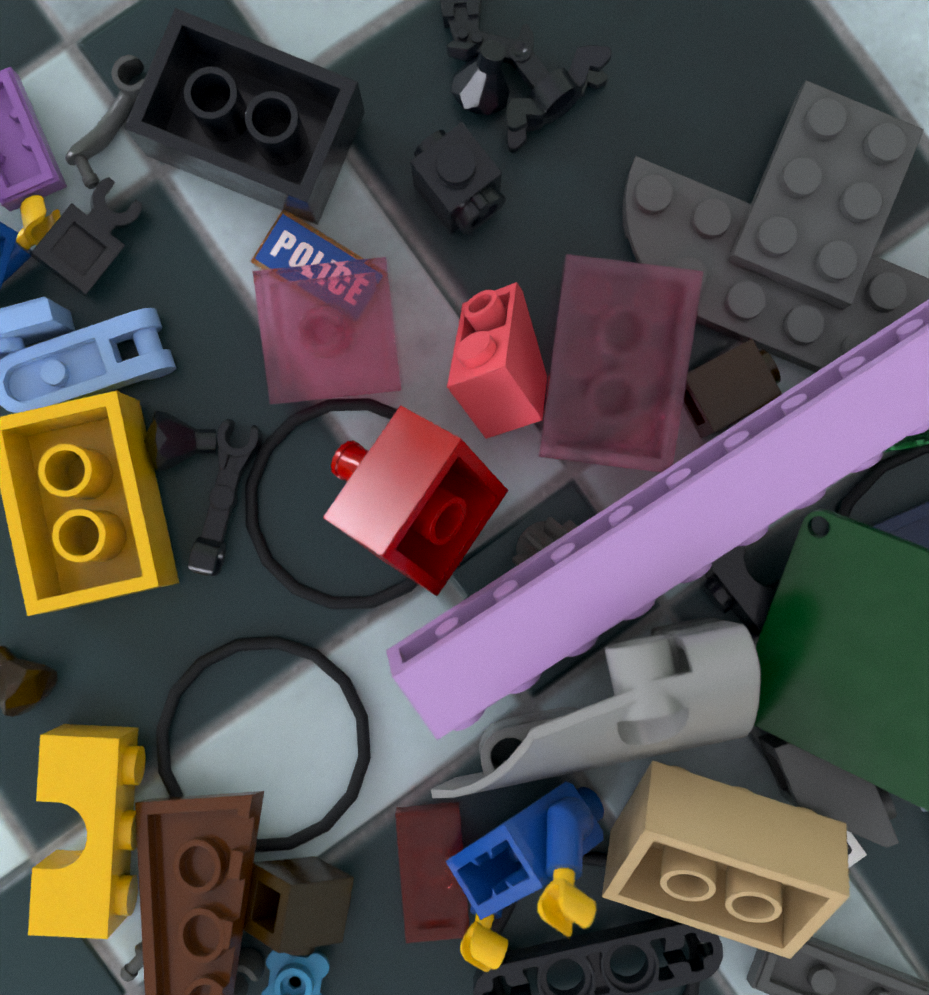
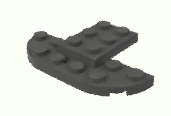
[622,80,929,372]

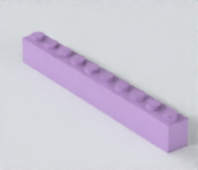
[386,299,929,740]

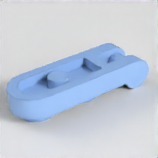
[0,308,176,413]

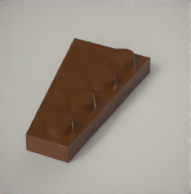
[135,791,264,995]

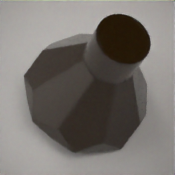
[0,646,57,717]

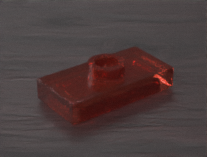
[395,802,470,943]

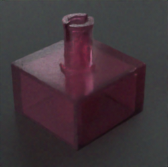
[253,257,404,405]

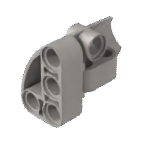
[431,617,760,798]

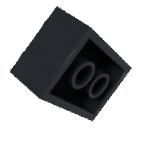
[124,8,365,225]

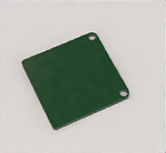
[754,509,929,811]

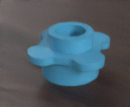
[261,950,330,995]

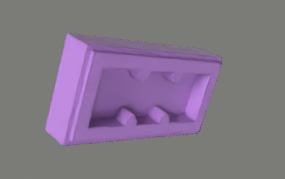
[0,67,67,212]

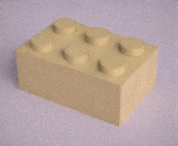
[602,760,850,959]

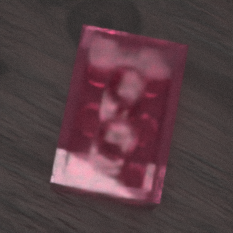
[538,254,703,473]

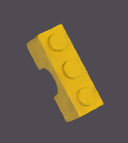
[28,724,146,939]

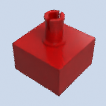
[323,405,509,597]

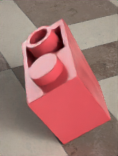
[447,282,547,439]

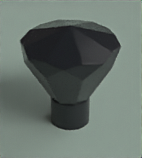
[451,40,510,116]
[144,411,216,471]

